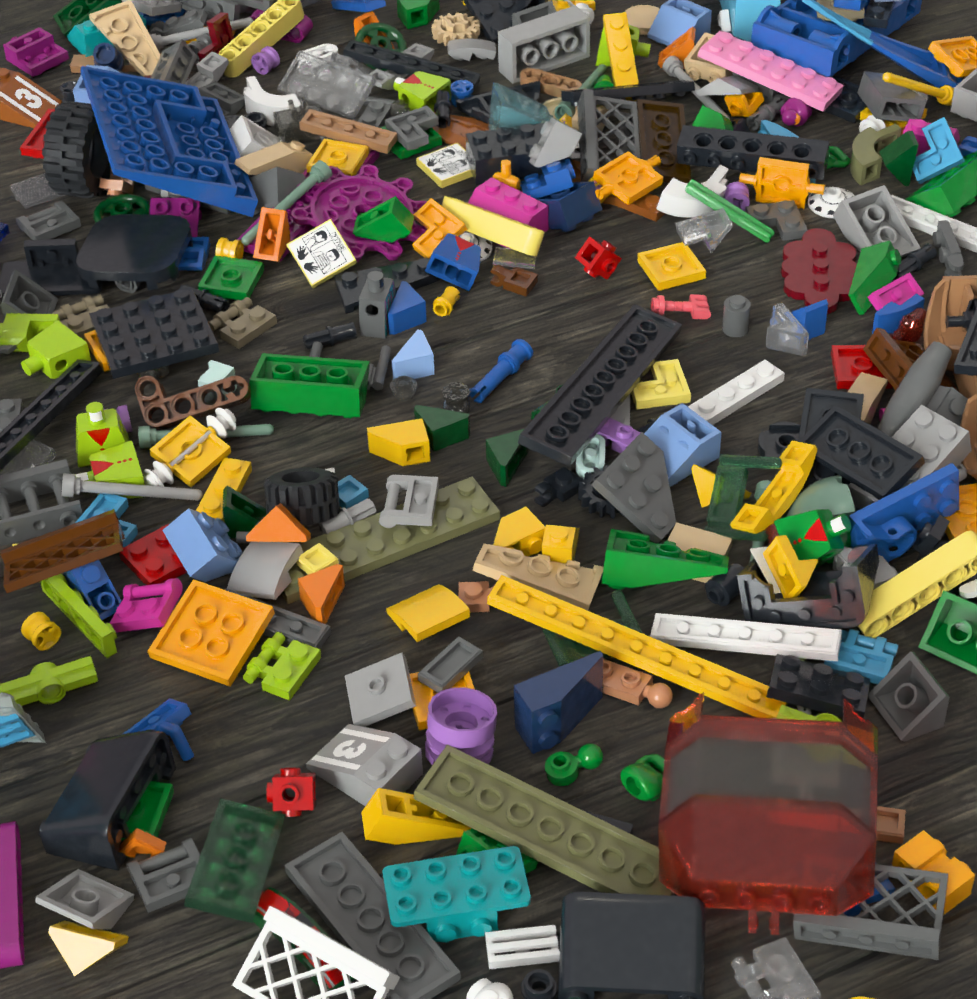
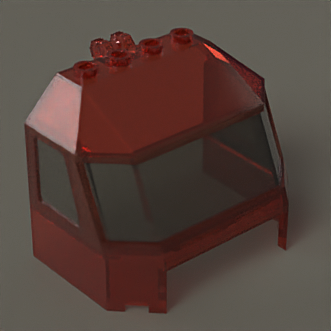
[658,692,878,935]

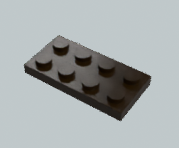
[636,99,691,184]

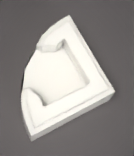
[717,9,731,32]

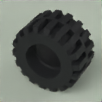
[264,467,340,526]

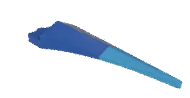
[802,0,963,88]

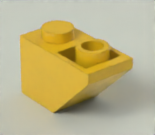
[367,419,430,466]
[493,507,545,556]

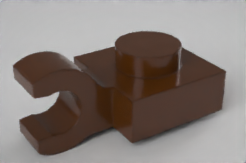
[490,265,538,297]

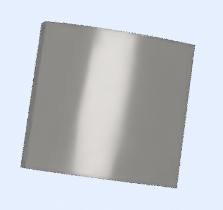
[227,542,304,600]

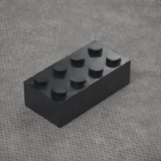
[466,121,571,185]

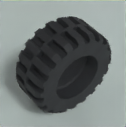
[42,101,111,199]

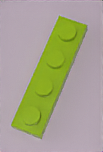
[40,573,117,658]

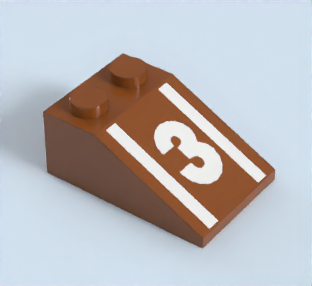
[0,68,62,128]

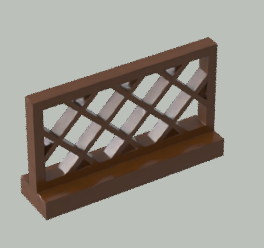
[863,328,960,393]
[0,509,125,593]

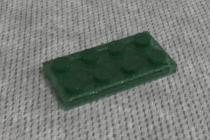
[184,798,286,923]

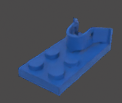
[849,463,959,562]

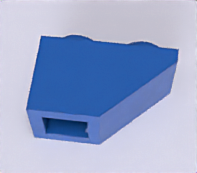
[62,560,122,620]

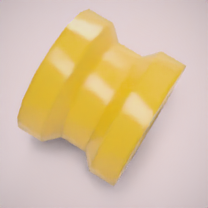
[215,237,244,259]
[21,612,61,651]

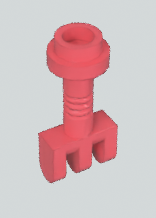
[651,294,711,319]

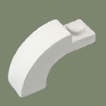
[243,76,303,127]
[656,165,729,218]

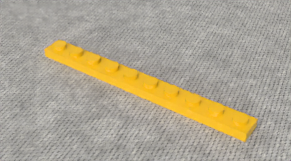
[487,575,788,724]

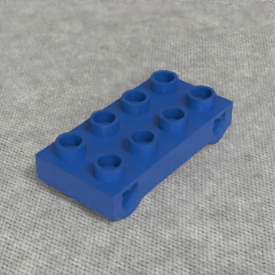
[751,0,922,77]

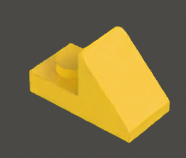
[763,535,818,598]

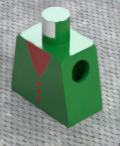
[774,509,851,570]

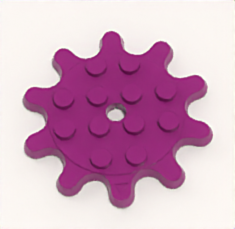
[291,164,427,262]

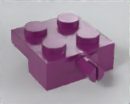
[3,27,69,77]

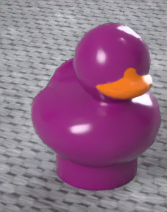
[780,98,812,127]

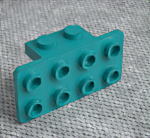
[382,846,531,942]

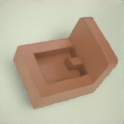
[99,169,134,196]

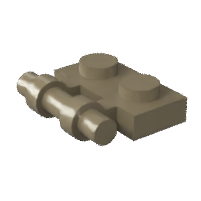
[52,294,109,339]
[208,297,277,349]

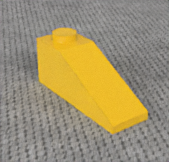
[361,788,471,845]

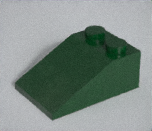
[53,0,122,38]

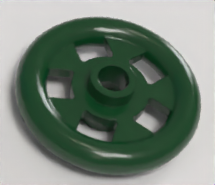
[355,22,407,71]
[93,194,150,223]

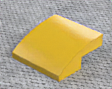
[386,584,470,642]

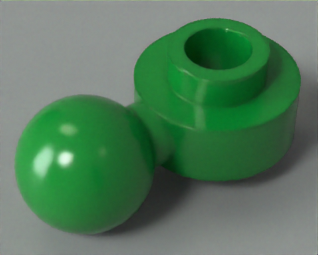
[545,743,603,786]

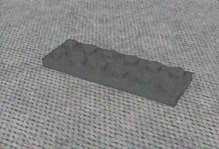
[285,832,461,999]

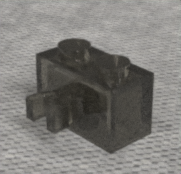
[273,97,327,143]

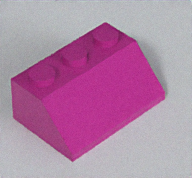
[468,177,548,253]

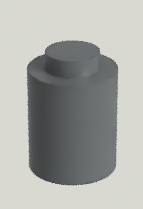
[722,295,751,337]

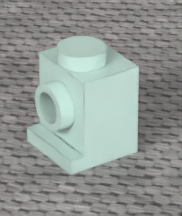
[198,360,237,405]

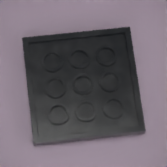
[89,288,219,379]

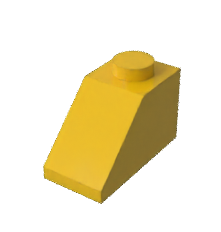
[542,525,579,564]

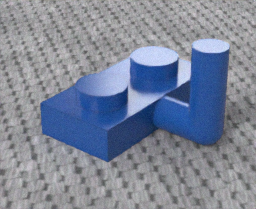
[123,698,194,761]

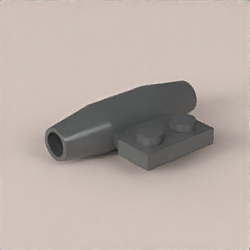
[878,341,968,437]

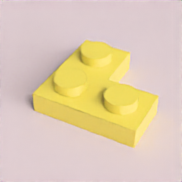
[631,359,691,409]

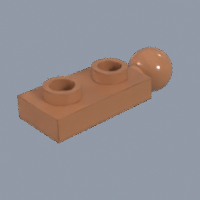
[603,659,673,708]

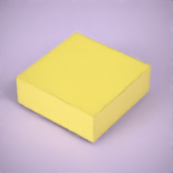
[296,543,339,575]

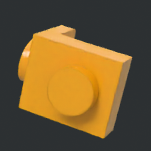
[724,92,765,117]

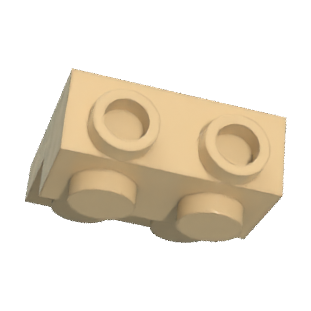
[684,32,733,83]

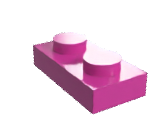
[867,272,924,311]

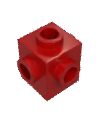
[575,236,622,280]
[266,767,316,817]

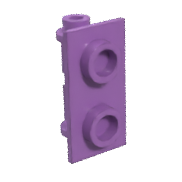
[597,418,641,454]

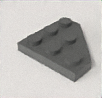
[591,432,676,544]

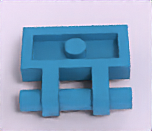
[824,629,899,684]

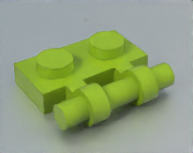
[243,632,321,701]

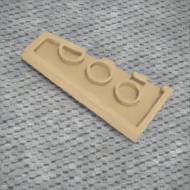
[89,0,161,78]
[472,543,604,611]

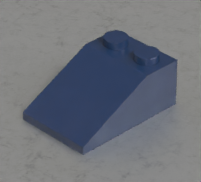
[537,181,602,232]
[514,651,603,754]

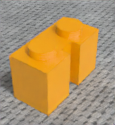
[892,830,975,915]

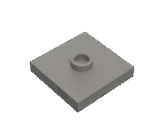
[345,652,416,727]

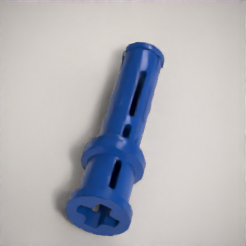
[469,339,533,403]

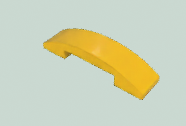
[730,441,817,534]

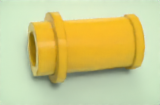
[433,286,460,316]

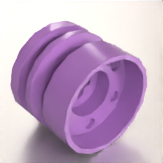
[425,688,497,765]

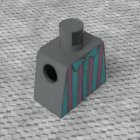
[359,271,396,339]

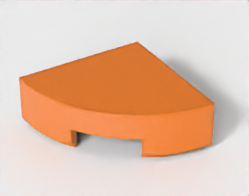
[119,828,166,858]

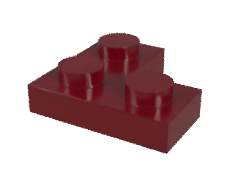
[197,12,234,61]

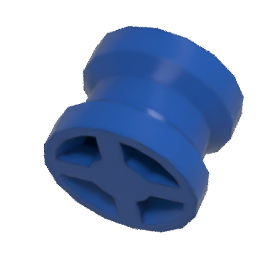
[450,80,474,107]

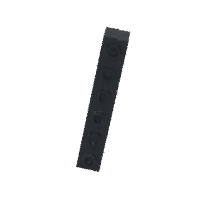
[677,125,829,180]

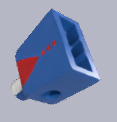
[425,233,481,291]

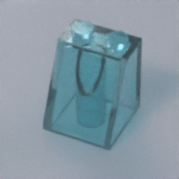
[488,83,553,130]

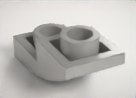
[447,38,497,61]

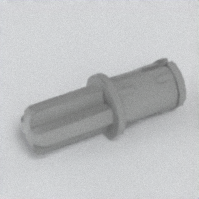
[319,499,376,534]

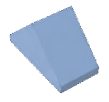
[392,329,435,383]

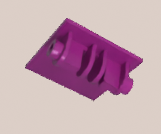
[149,198,202,237]

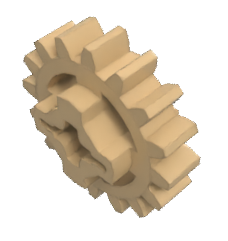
[432,12,480,46]

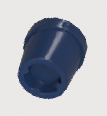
[93,42,124,71]

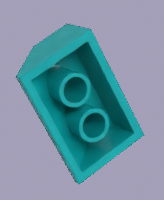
[67,11,147,57]

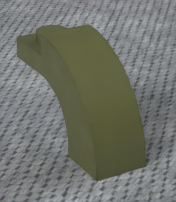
[850,124,902,186]

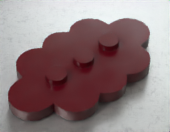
[781,228,857,314]

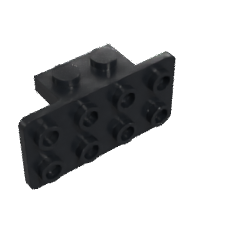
[0,238,103,297]

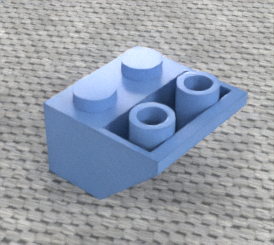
[648,0,711,46]
[162,508,243,582]

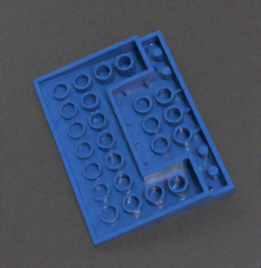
[80,66,258,217]

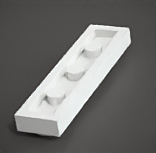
[688,360,785,425]

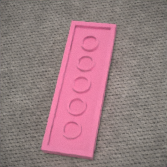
[698,31,844,112]

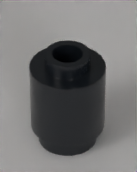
[705,563,744,606]

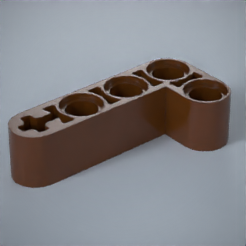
[135,375,251,430]

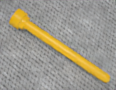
[882,72,954,106]

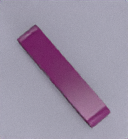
[0,821,25,969]

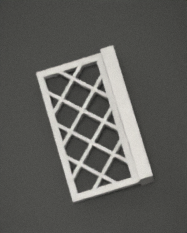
[232,906,400,999]

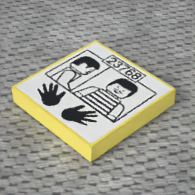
[416,143,473,188]
[286,219,357,288]

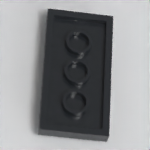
[798,388,864,494]
[798,405,925,500]

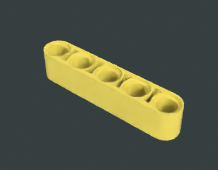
[219,0,304,77]
[442,196,545,257]
[857,530,977,638]

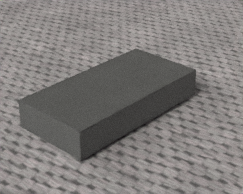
[418,636,483,693]

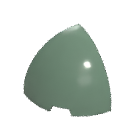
[786,475,855,518]

